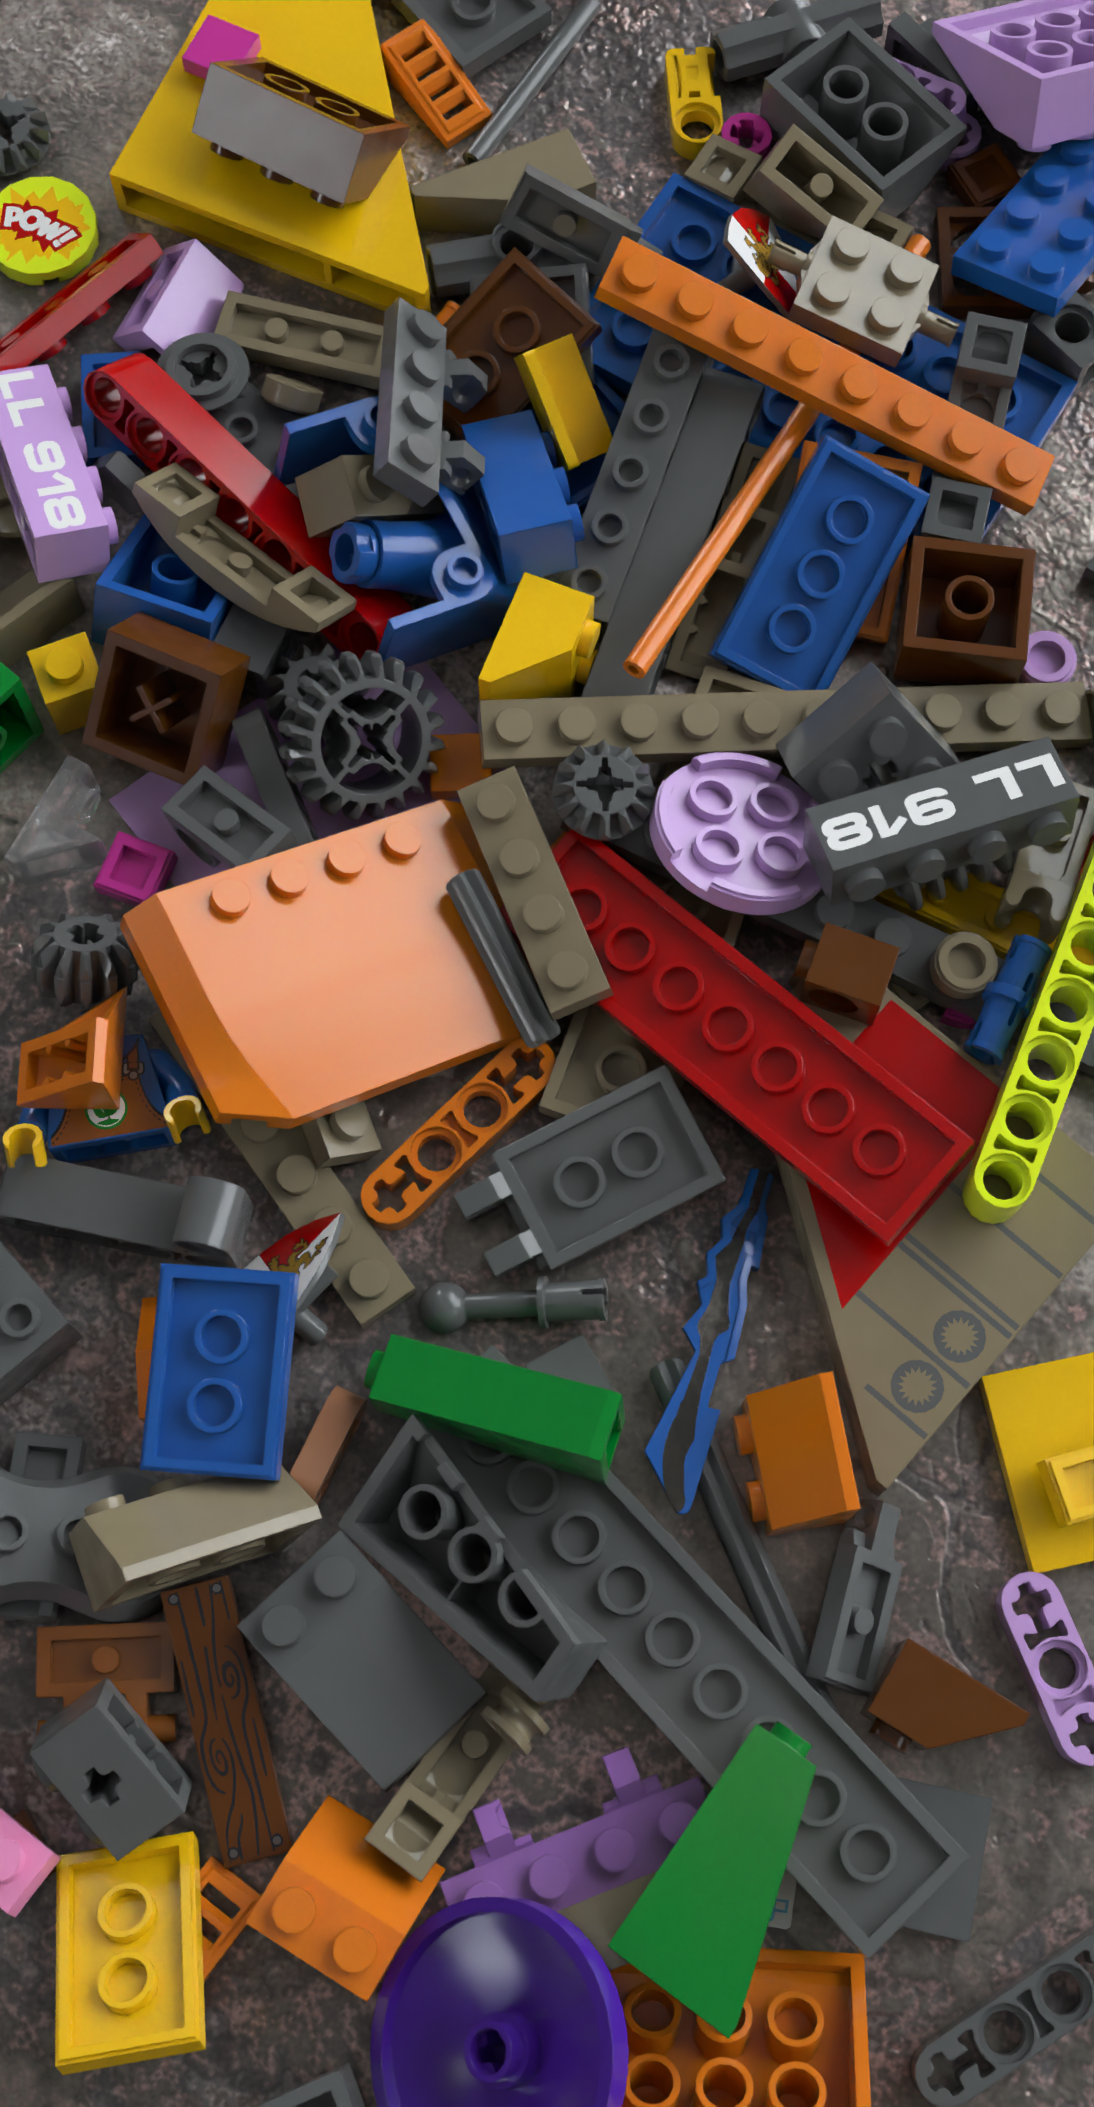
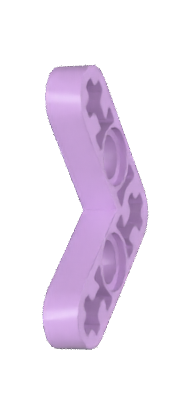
[995,1571,1094,1766]

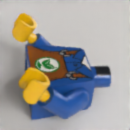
[2,1009,211,1168]

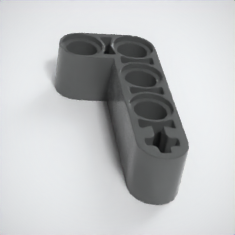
[0,1154,254,1269]

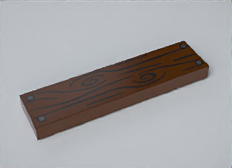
[160,1573,294,1869]

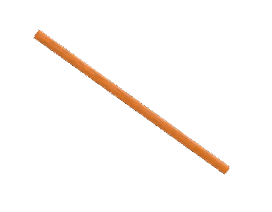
[623,234,931,679]

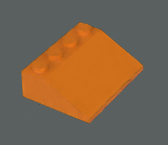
[610,1948,871,2107]

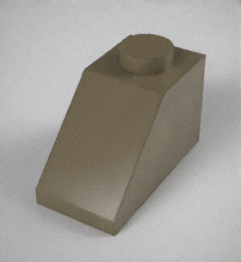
[742,124,884,239]

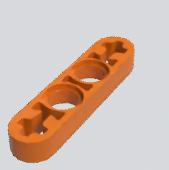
[360,1038,556,1231]

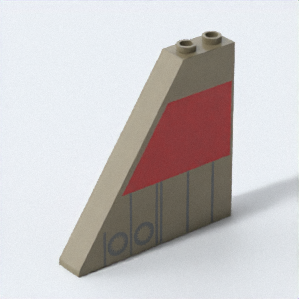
[774,972,1094,1497]

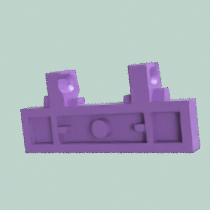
[439,1746,707,1912]

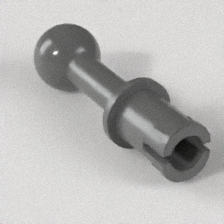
[419,1276,609,1334]

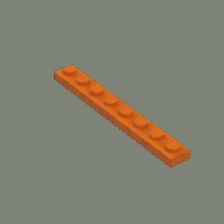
[594,236,1055,516]

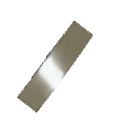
[665,442,799,680]

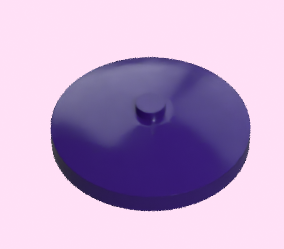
[370,1897,628,2107]

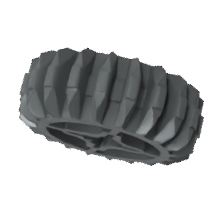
[277,650,446,820]

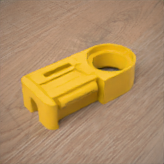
[664,46,723,160]

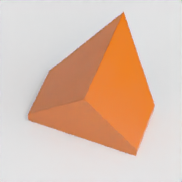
[16,986,127,1109]

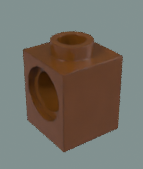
[794,922,901,1026]

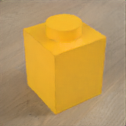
[27,631,99,735]

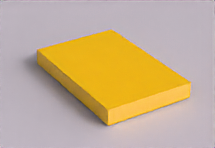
[978,1352,1094,1573]
[55,1831,206,2075]

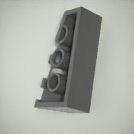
[337,1414,609,1702]

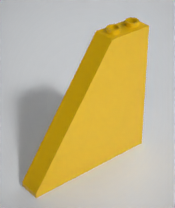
[109,0,431,313]

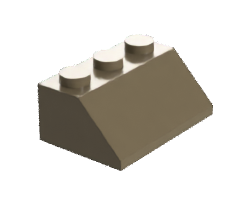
[68,1465,322,1613]

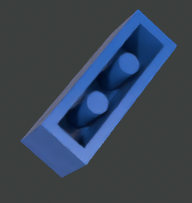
[461,410,585,585]

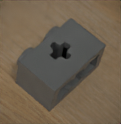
[29,1677,193,1861]

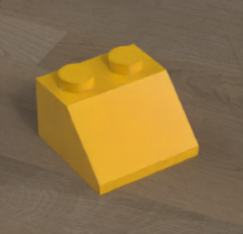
[478,572,601,701]

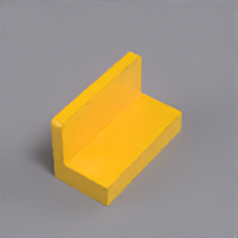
[514,333,613,471]

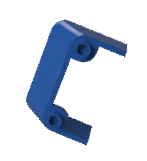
[274,396,520,669]

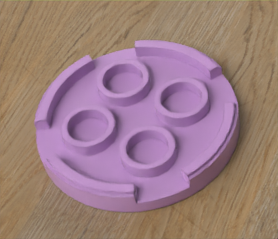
[649,752,822,915]

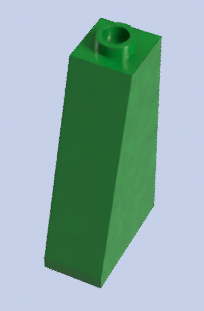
[364,1334,625,1485]
[608,1721,817,2039]

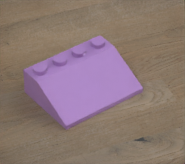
[932,0,1094,152]

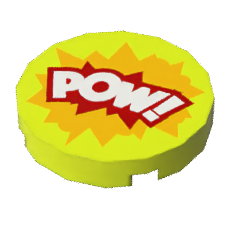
[0,177,99,285]

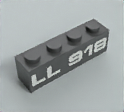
[803,736,1080,907]

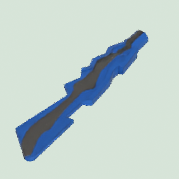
[644,1169,774,1515]

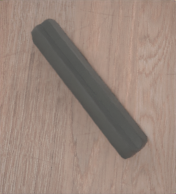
[446,868,560,1048]

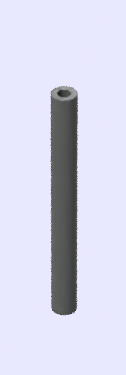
[462,0,601,165]

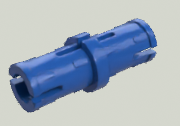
[963,934,1053,1065]

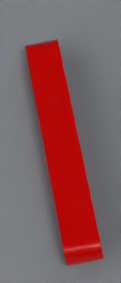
[83,353,413,661]

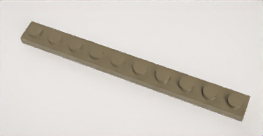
[477,681,1092,769]

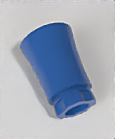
[329,517,465,601]

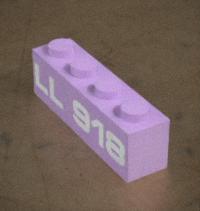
[0,364,119,583]

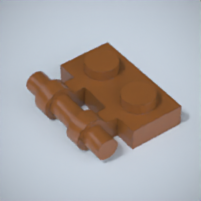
[36,1621,179,1743]

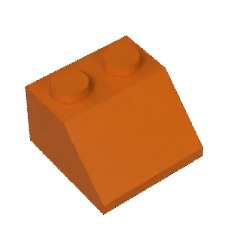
[733,1371,861,1537]
[246,1795,446,2002]

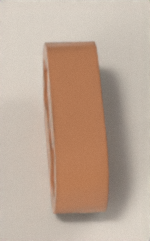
[289,1385,368,1506]

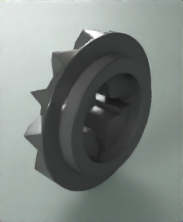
[0,91,51,176]
[157,333,251,413]
[552,739,655,840]

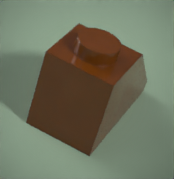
[860,1638,1031,1754]

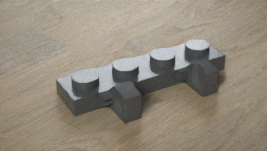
[373,297,488,507]

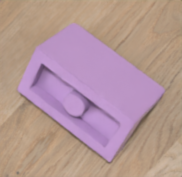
[112,238,244,354]

